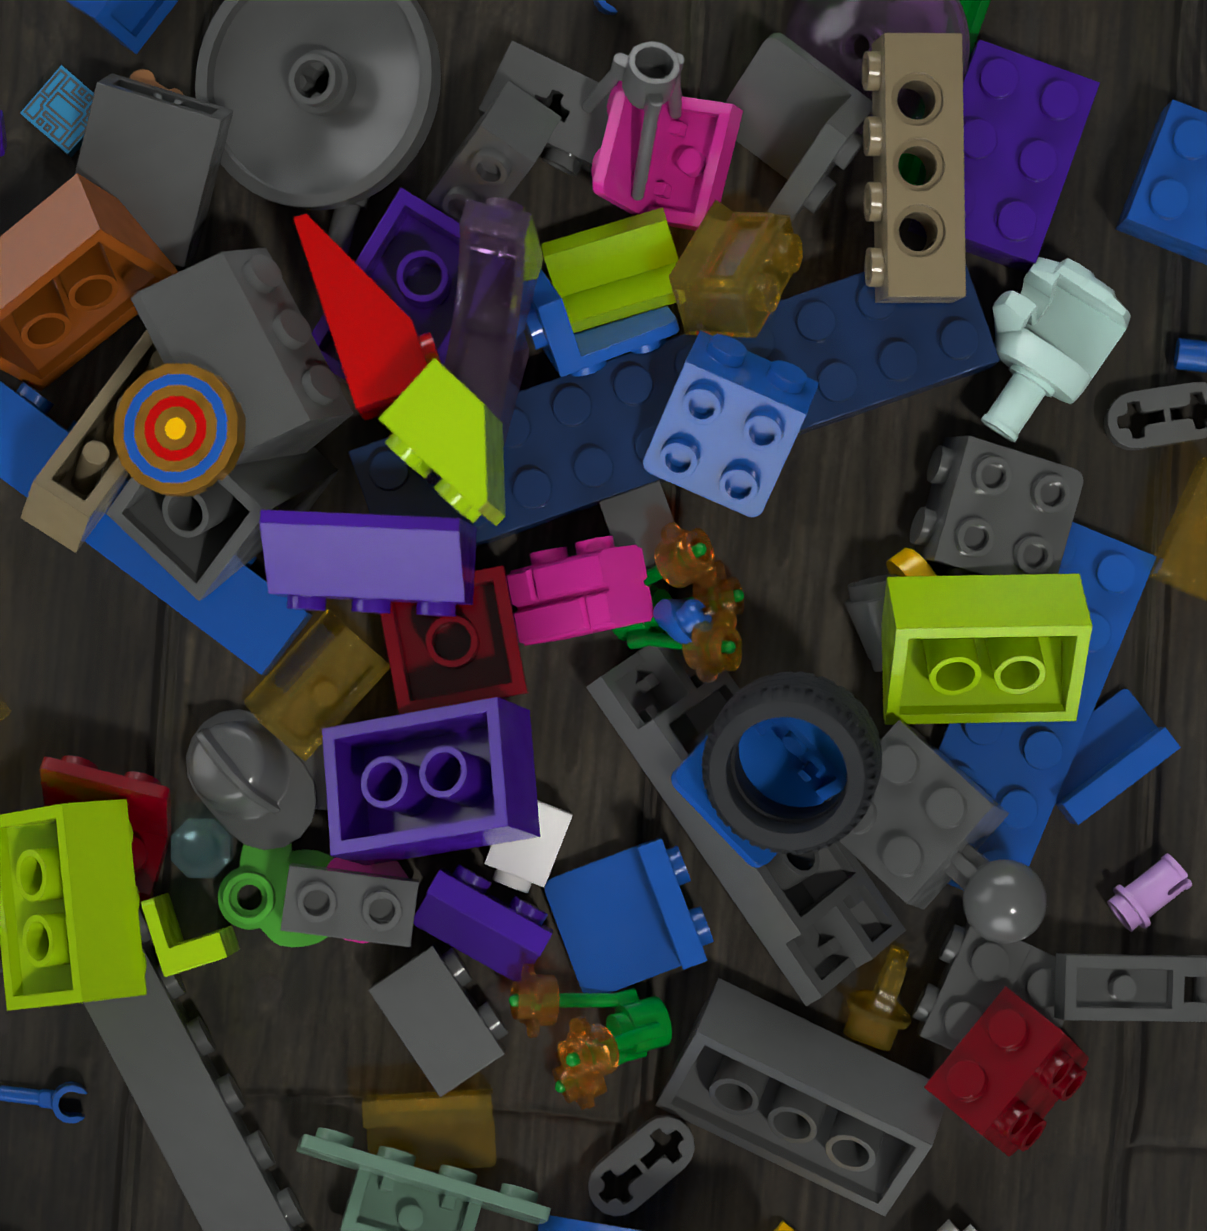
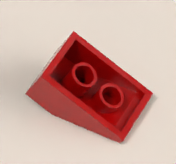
[294,214,442,420]

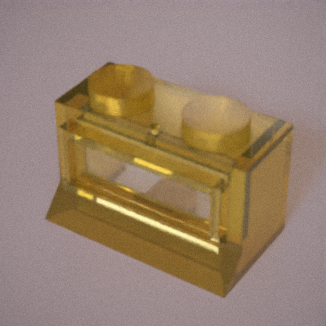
[669,199,803,338]

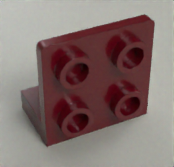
[40,755,172,902]

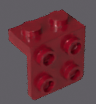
[924,986,1089,1156]

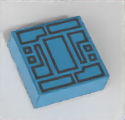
[20,65,94,157]

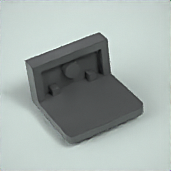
[725,33,873,226]
[910,436,1083,575]

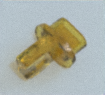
[843,945,911,1051]

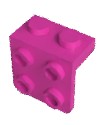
[591,81,743,234]

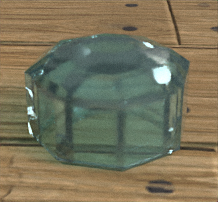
[171,818,233,878]

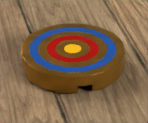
[113,363,246,496]

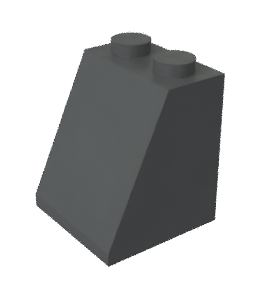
[106,447,339,601]

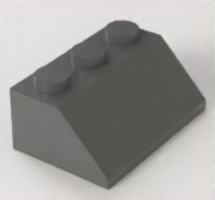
[131,247,353,465]

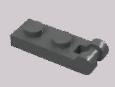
[1054,953,1207,1022]

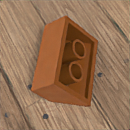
[0,173,178,391]

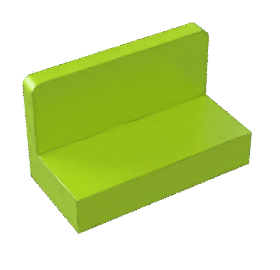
[541,207,689,333]
[141,893,240,978]

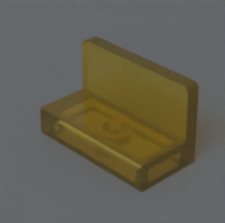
[1149,457,1207,601]
[244,609,390,761]
[362,1089,497,1170]

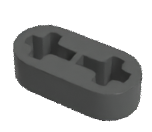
[1103,382,1207,451]
[588,1114,695,1216]

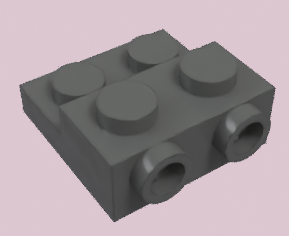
[912,920,1065,1051]

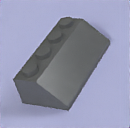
[655,978,946,1216]

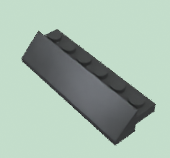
[586,632,906,1006]

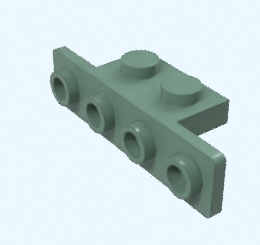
[296,1127,551,1231]

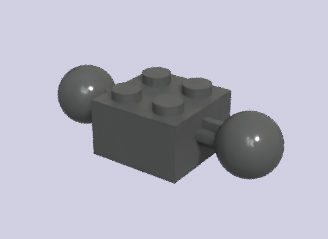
[828,720,1047,943]

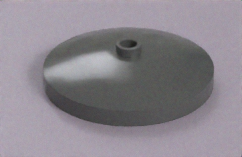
[195,0,441,210]

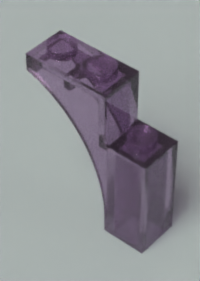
[426,197,543,485]

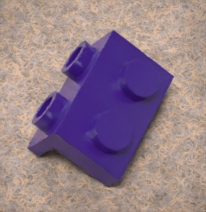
[413,864,553,984]

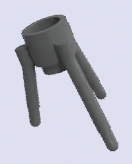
[582,41,685,201]

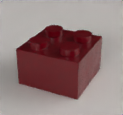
[380,565,529,715]

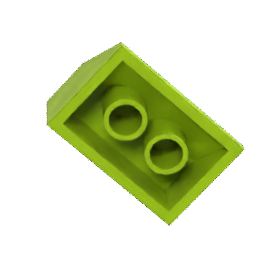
[881,574,1092,725]
[0,799,147,1011]

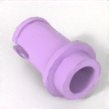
[1107,853,1192,932]

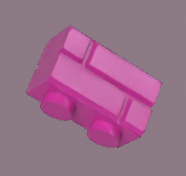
[507,536,654,646]

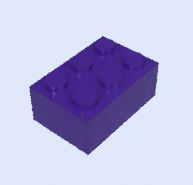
[907,39,1100,273]
[312,188,513,387]
[322,697,540,865]

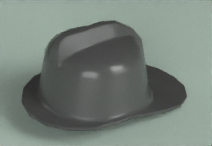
[186,709,317,850]

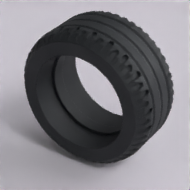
[702,672,882,855]

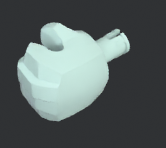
[981,257,1131,443]

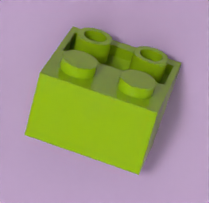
[379,358,505,526]

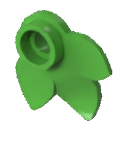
[218,843,334,947]

